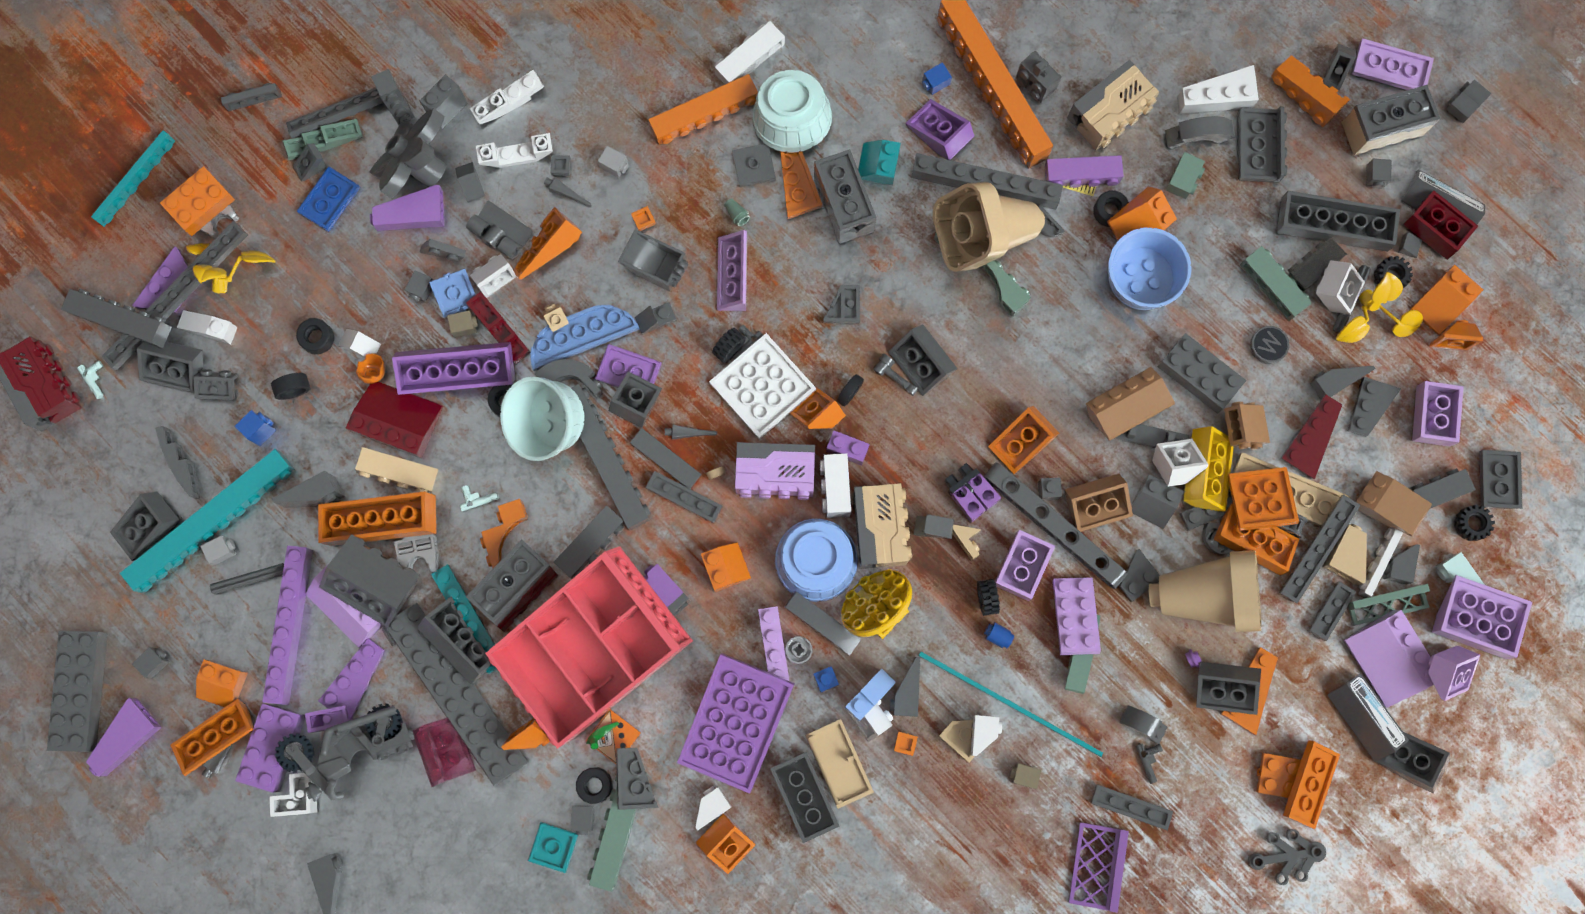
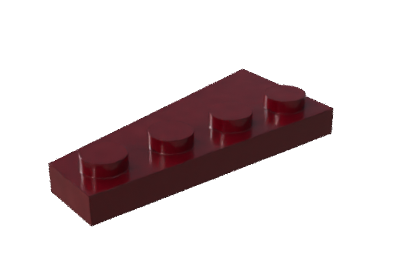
[1281,394,1342,479]

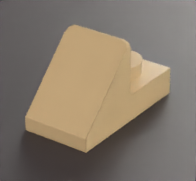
[952,525,981,561]

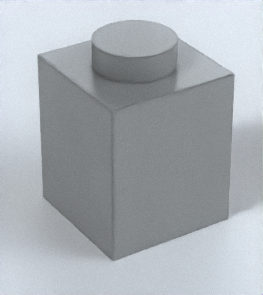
[598,146,629,178]
[200,535,236,565]

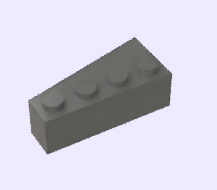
[417,596,491,684]

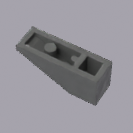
[1310,366,1376,399]
[890,657,920,717]
[307,853,342,914]

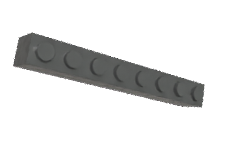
[911,153,1063,210]
[571,384,651,531]

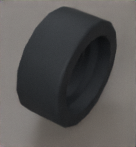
[271,373,311,400]

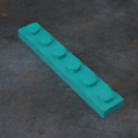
[91,130,175,227]
[431,564,497,674]

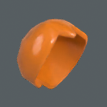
[356,354,386,384]

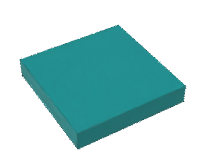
[528,822,579,873]

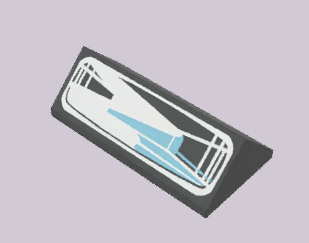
[1401,169,1485,224]
[1327,673,1409,762]

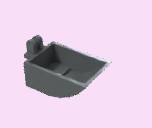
[618,229,688,292]

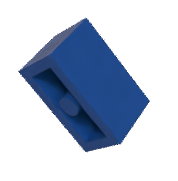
[234,410,276,446]

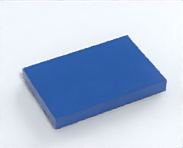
[297,166,361,232]

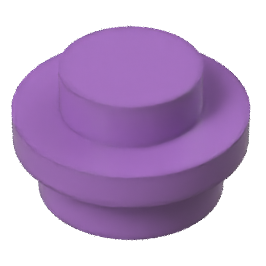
[1185,649,1202,668]

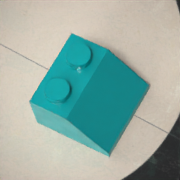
[858,139,901,185]

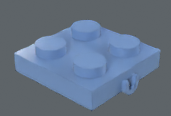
[429,268,476,318]

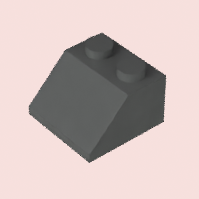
[608,372,662,428]
[1131,474,1184,529]

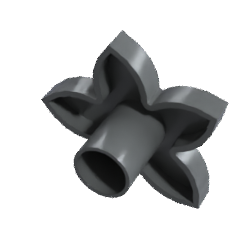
[369,108,446,199]

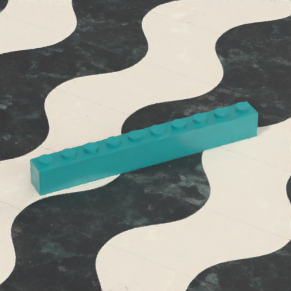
[120,449,294,593]

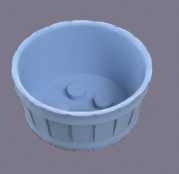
[1108,227,1191,310]
[775,519,858,602]

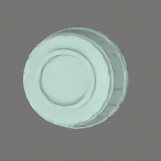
[753,70,832,153]
[500,377,584,461]

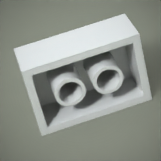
[820,454,851,518]

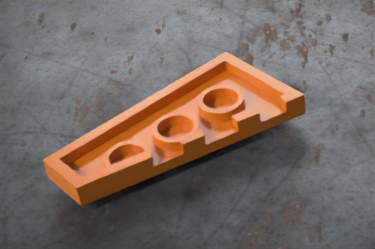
[780,151,823,219]
[1220,647,1278,735]

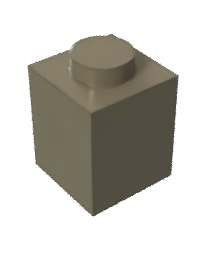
[447,310,479,338]
[1009,763,1041,789]

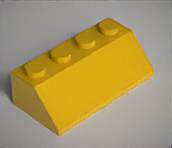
[1183,426,1234,512]

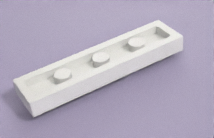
[1358,527,1403,598]

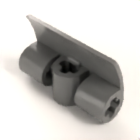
[466,200,533,259]

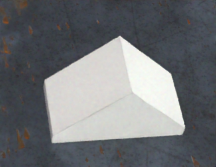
[338,329,381,357]

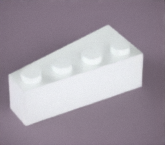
[1177,65,1259,114]

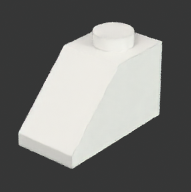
[970,715,1002,756]
[696,786,732,830]

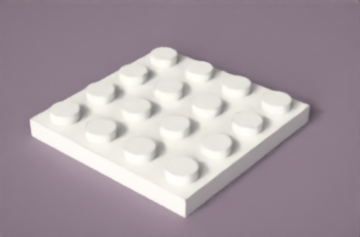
[709,333,816,439]

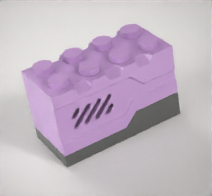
[735,442,815,500]

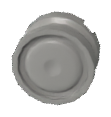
[785,636,813,664]

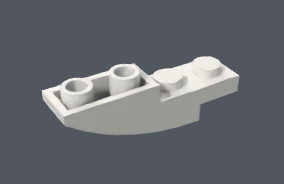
[470,70,544,124]

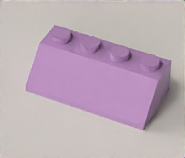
[306,564,383,648]

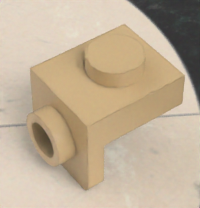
[542,303,569,332]

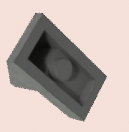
[293,143,327,181]
[635,302,677,335]
[914,514,954,539]

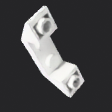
[476,133,553,168]

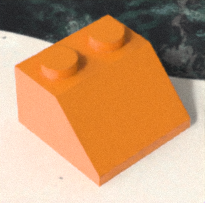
[701,542,751,592]
[196,659,248,707]
[695,813,756,874]

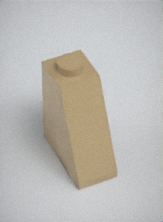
[1323,524,1367,586]

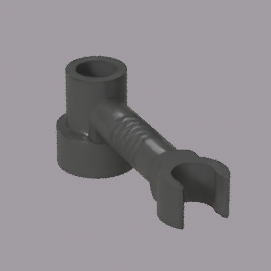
[873,353,918,396]

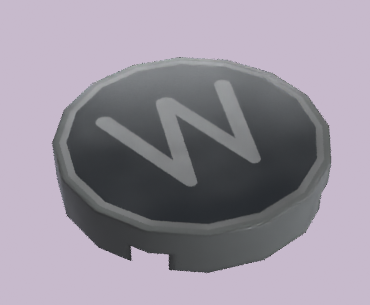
[1250,326,1290,364]

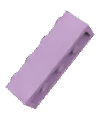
[758,606,789,681]

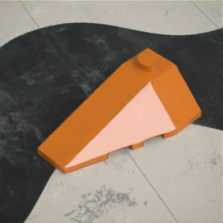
[513,207,582,280]

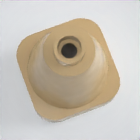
[933,182,1045,272]
[1149,550,1262,632]

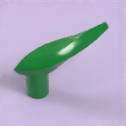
[586,722,620,749]

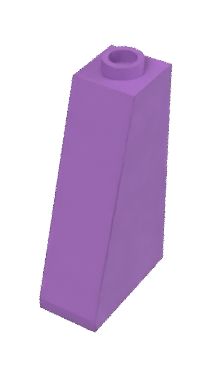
[370,185,444,231]
[86,698,162,777]

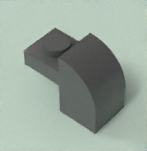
[1120,705,1167,744]

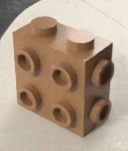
[1224,402,1270,450]

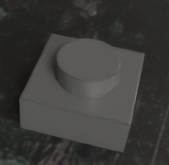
[550,155,571,176]

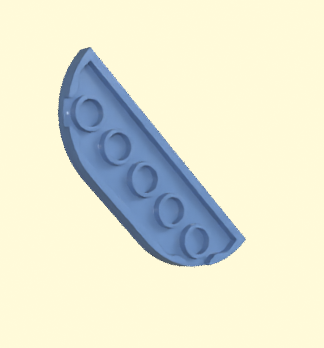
[530,305,640,371]

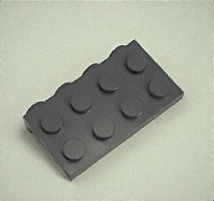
[1238,106,1287,183]

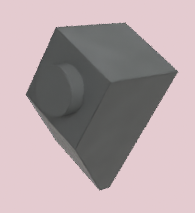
[1323,44,1356,90]
[1383,544,1420,585]

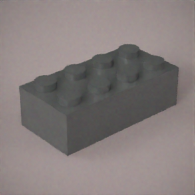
[1157,333,1246,414]
[770,752,840,843]

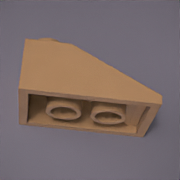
[1356,471,1432,537]

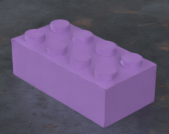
[235,703,306,793]

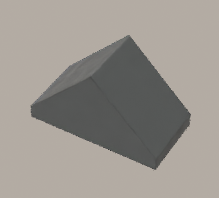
[455,162,485,202]

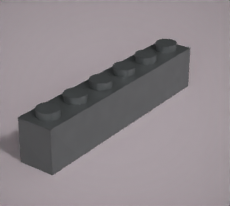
[61,288,172,348]

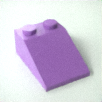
[906,99,974,160]

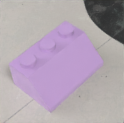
[1428,645,1480,701]

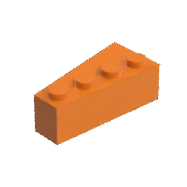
[1271,55,1351,127]

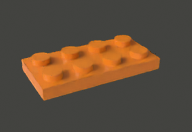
[1283,740,1340,829]

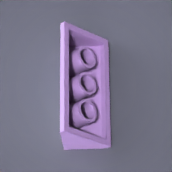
[717,230,747,311]

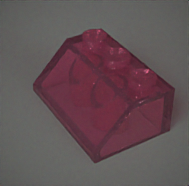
[413,718,476,787]

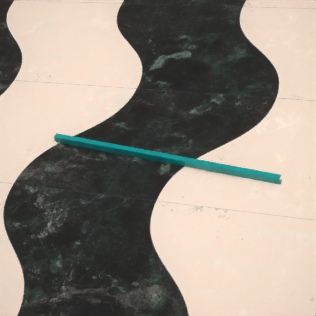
[918,652,1103,757]

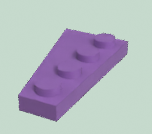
[318,638,385,720]

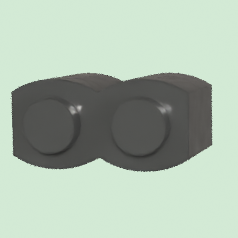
[1446,79,1492,123]

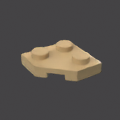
[939,720,975,763]

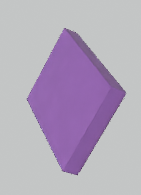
[595,344,662,388]

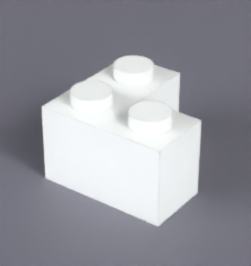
[270,773,317,817]

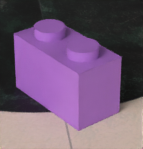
[826,431,870,466]

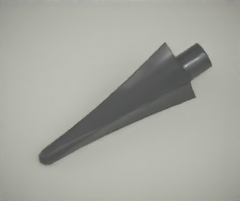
[544,177,591,206]
[665,424,717,440]
[202,745,232,778]

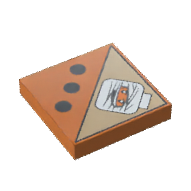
[586,709,641,764]

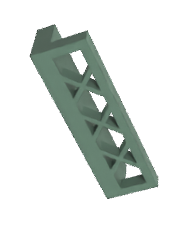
[1348,584,1430,626]

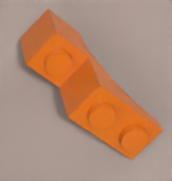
[480,499,528,568]

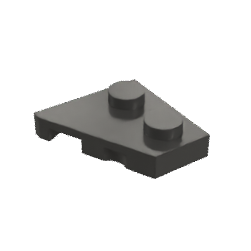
[420,239,466,262]
[823,285,860,323]
[1119,549,1160,602]

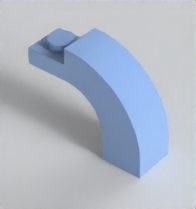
[845,669,896,721]

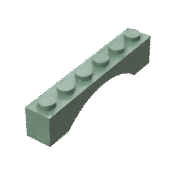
[934,233,1031,317]

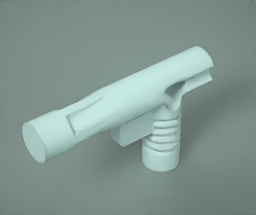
[77,360,104,399]
[460,485,499,511]

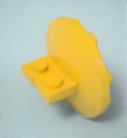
[841,569,912,639]

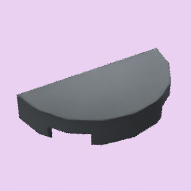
[1038,204,1065,237]

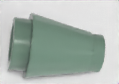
[724,199,750,226]

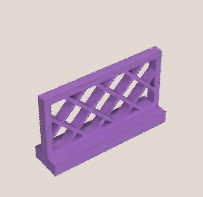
[1069,822,1129,913]

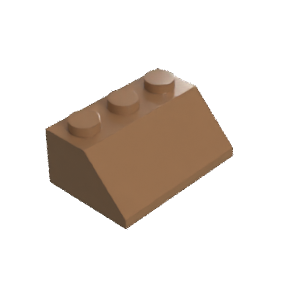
[1065,474,1133,532]

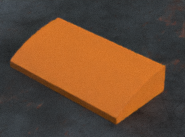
[1213,503,1299,576]
[170,699,253,776]

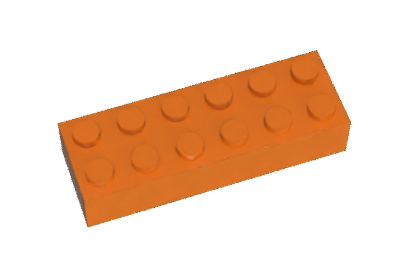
[318,491,436,546]

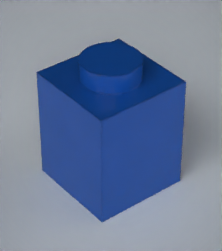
[922,62,952,95]
[813,666,839,693]

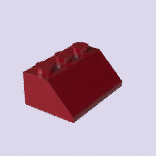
[1403,190,1478,260]

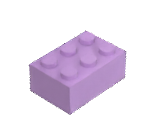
[1412,381,1464,447]
[995,530,1055,601]

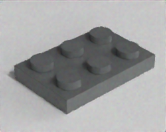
[1479,450,1523,510]

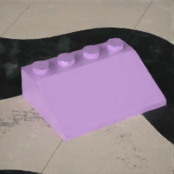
[1432,575,1532,659]
[1344,610,1434,708]

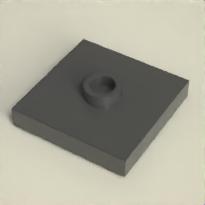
[732,144,776,187]

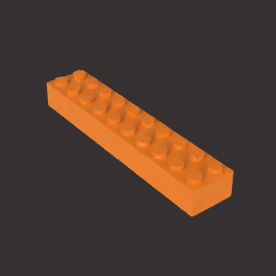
[937,0,1053,169]

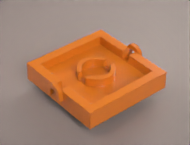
[1256,752,1302,798]

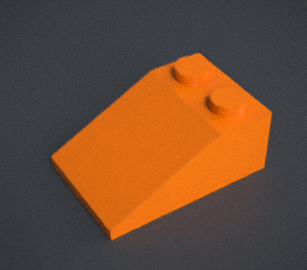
[1107,186,1177,241]
[1410,264,1484,335]
[988,406,1060,474]

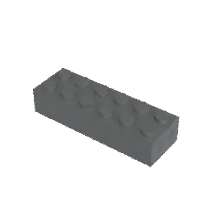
[1277,191,1400,252]
[47,631,108,752]

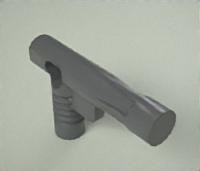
[732,325,763,360]
[1135,743,1163,784]

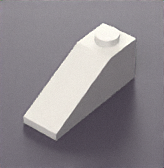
[177,310,237,345]

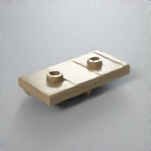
[805,719,874,809]

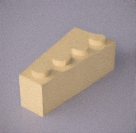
[355,447,438,493]

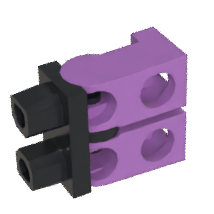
[944,463,1001,523]

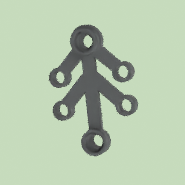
[1248,829,1326,885]

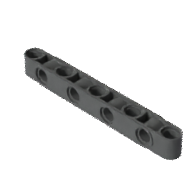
[983,462,1128,589]

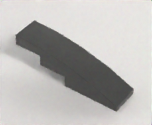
[155,426,200,499]
[784,591,861,655]

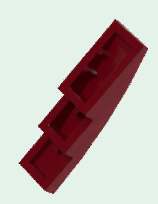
[466,291,531,364]

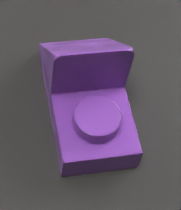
[305,705,349,733]

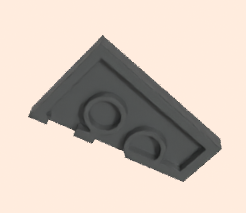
[1348,377,1401,437]
[616,747,659,810]

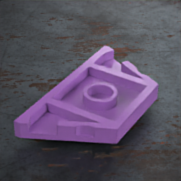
[132,247,189,312]

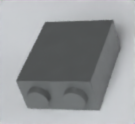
[419,74,468,129]

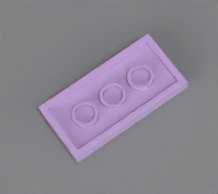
[1352,38,1434,90]
[1053,578,1101,655]

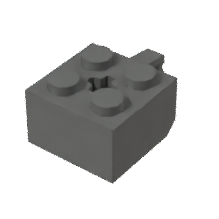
[1016,51,1062,103]

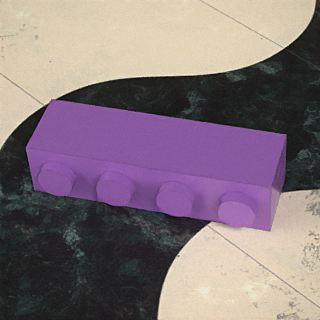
[1045,155,1124,188]

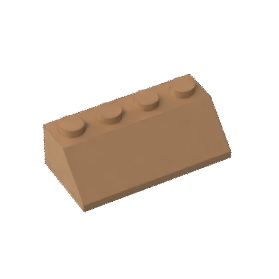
[1086,367,1175,441]

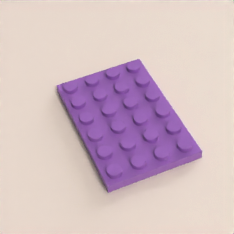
[677,653,795,794]

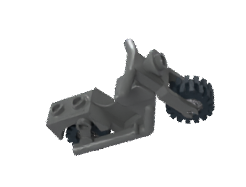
[275,703,415,802]

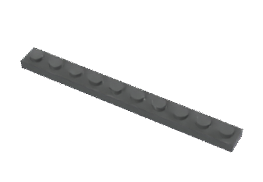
[102,220,248,370]

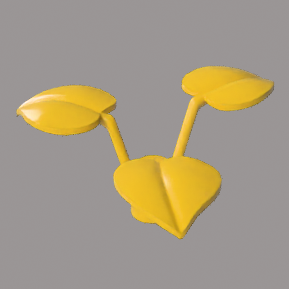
[186,243,276,293]
[1335,272,1423,343]

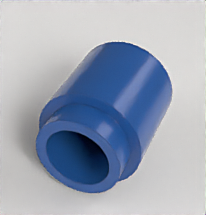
[984,622,1014,649]

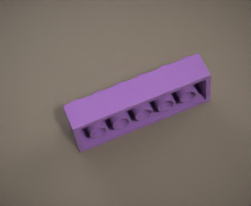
[392,342,516,395]

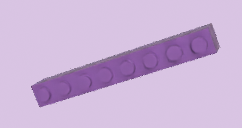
[262,545,313,705]

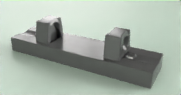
[1114,424,1189,448]

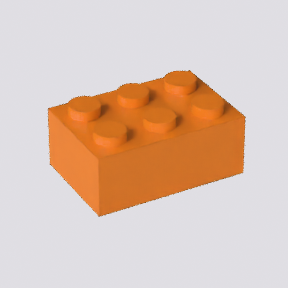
[160,166,235,236]

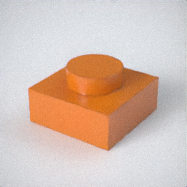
[631,206,656,231]
[894,732,918,756]

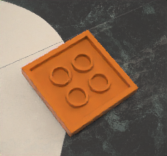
[1227,467,1299,531]

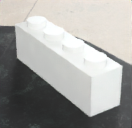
[715,21,785,84]

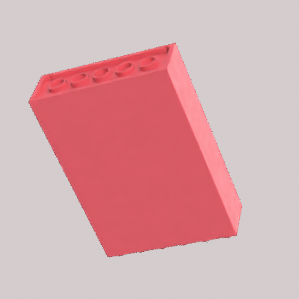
[485,546,693,749]

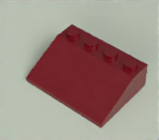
[346,382,444,459]

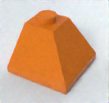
[1430,320,1483,350]
[789,387,846,429]
[501,717,550,750]

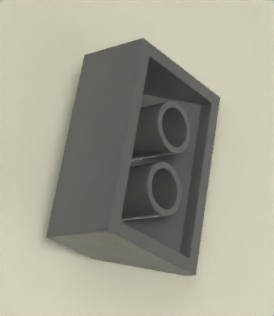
[888,324,958,396]
[137,341,203,393]
[1196,662,1261,715]

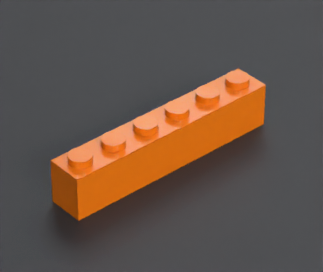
[648,74,758,145]

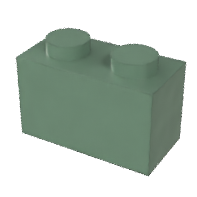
[1166,152,1205,199]

